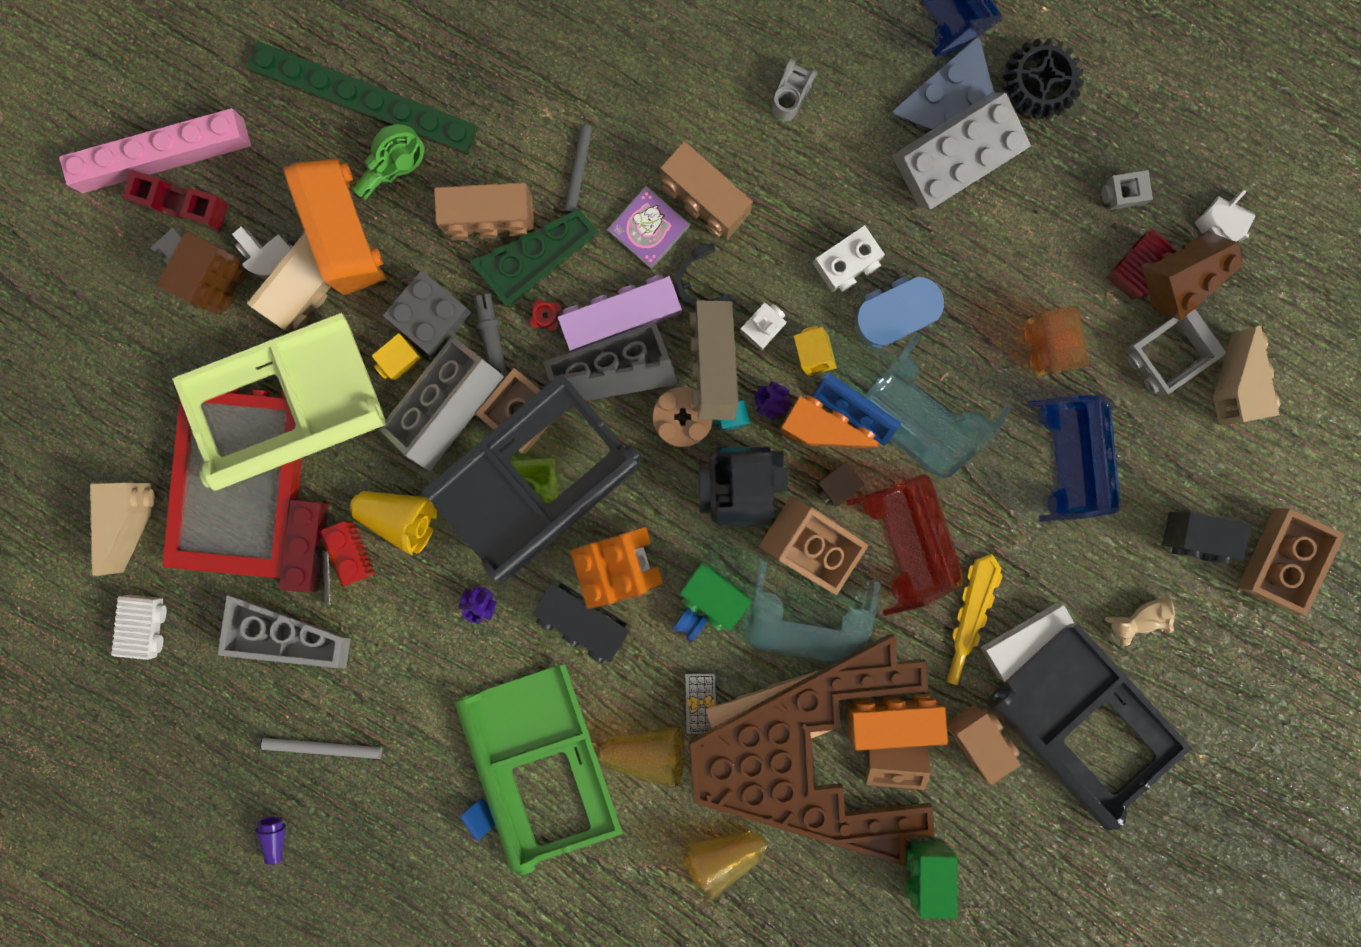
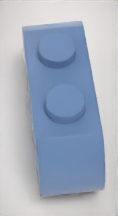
[854,276,944,349]

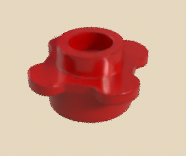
[530,299,561,331]

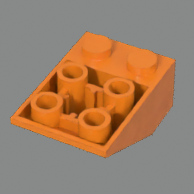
[778,395,879,449]

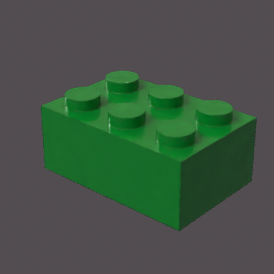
[680,560,753,631]

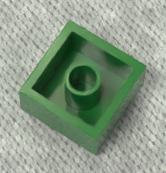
[905,841,958,919]

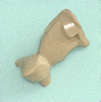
[1105,598,1175,646]

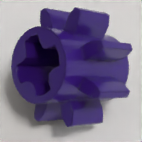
[755,381,792,421]
[458,586,497,623]

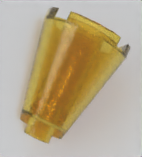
[600,726,684,788]
[681,831,767,904]

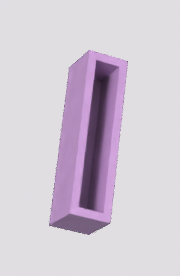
[558,275,682,352]

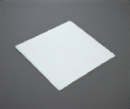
[322,551,330,605]

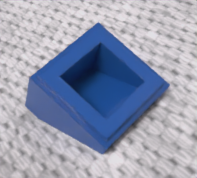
[460,798,495,841]

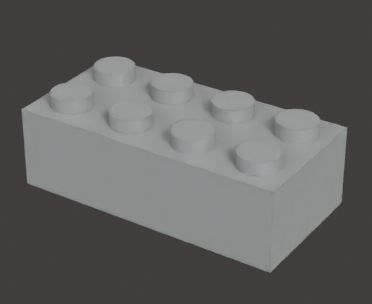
[892,92,1031,210]
[378,336,504,471]

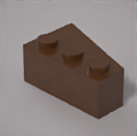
[1141,232,1243,321]

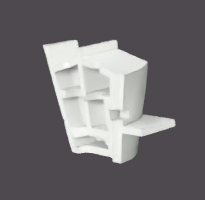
[1195,190,1255,242]

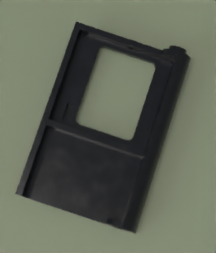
[421,373,641,585]
[987,623,1192,830]

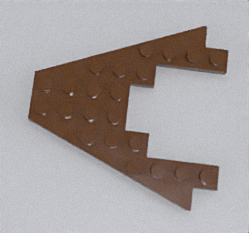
[689,634,934,866]

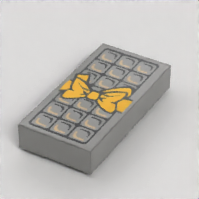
[685,672,716,734]

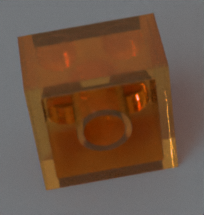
[1024,306,1090,378]

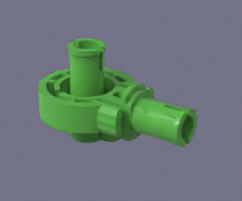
[351,124,424,200]

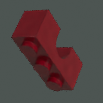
[122,170,229,231]
[279,500,330,593]

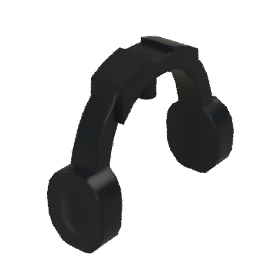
[675,243,734,306]

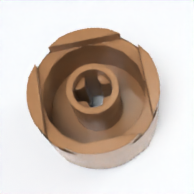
[653,387,713,448]

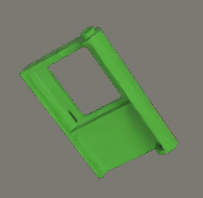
[453,664,623,876]

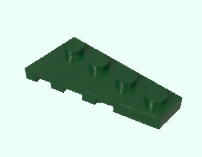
[469,209,599,308]

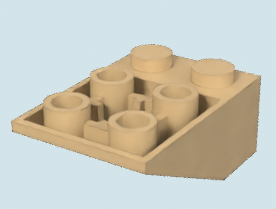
[1213,325,1280,426]

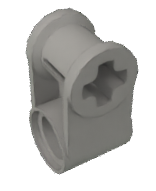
[771,59,818,121]

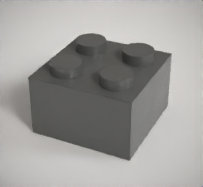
[383,270,473,358]

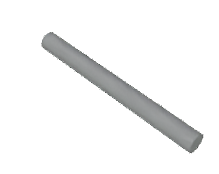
[261,738,382,759]

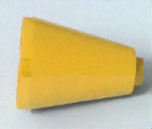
[350,491,437,555]

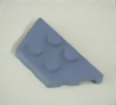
[891,37,994,131]

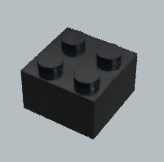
[1162,511,1251,565]

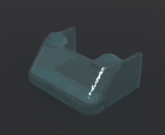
[863,333,1012,478]
[746,559,881,663]

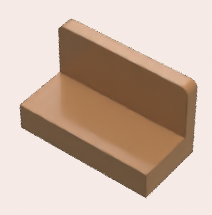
[866,746,930,790]

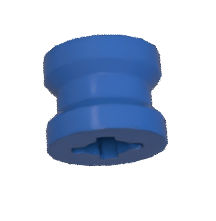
[672,607,707,642]

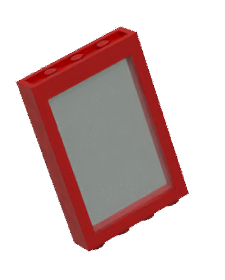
[162,389,302,579]

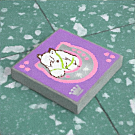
[607,186,690,270]

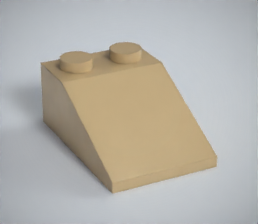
[90,483,155,576]

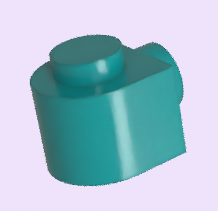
[713,399,750,432]

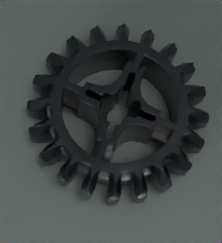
[1002,38,1084,120]

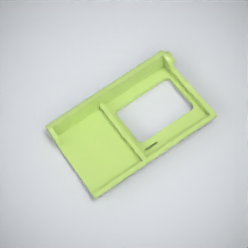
[172,313,386,491]

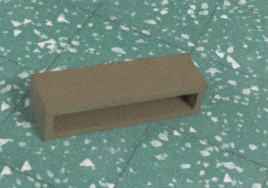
[689,300,738,420]

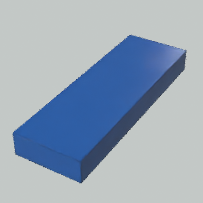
[812,372,901,446]

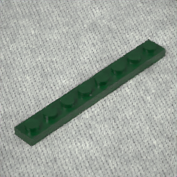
[247,41,478,155]

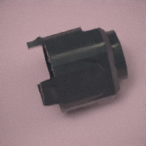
[699,446,789,526]

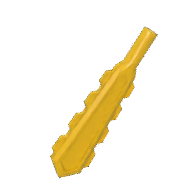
[946,554,1003,685]

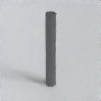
[564,125,592,213]

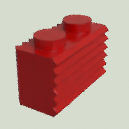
[319,521,376,587]

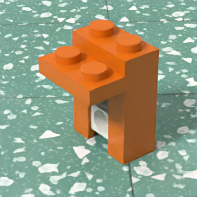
[570,527,663,609]

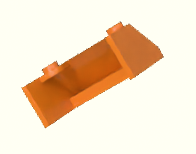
[284,159,388,295]

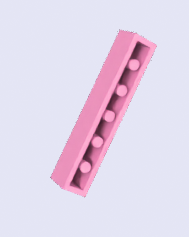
[59,108,251,193]

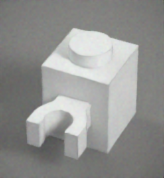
[739,303,787,352]

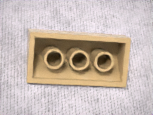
[247,232,331,333]

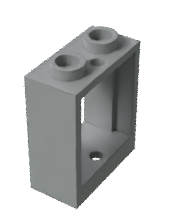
[1124,309,1227,397]

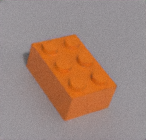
[846,694,948,750]

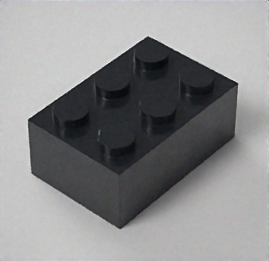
[532,580,632,663]

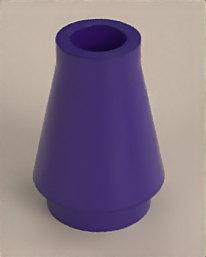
[255,817,286,865]

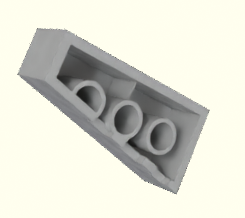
[218,595,351,668]

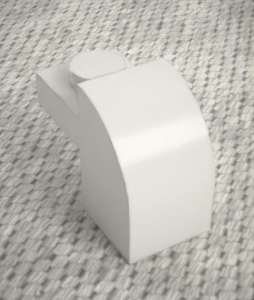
[232,227,293,279]

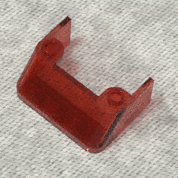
[846,474,963,616]

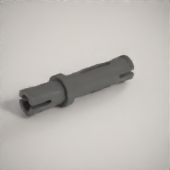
[473,294,508,383]

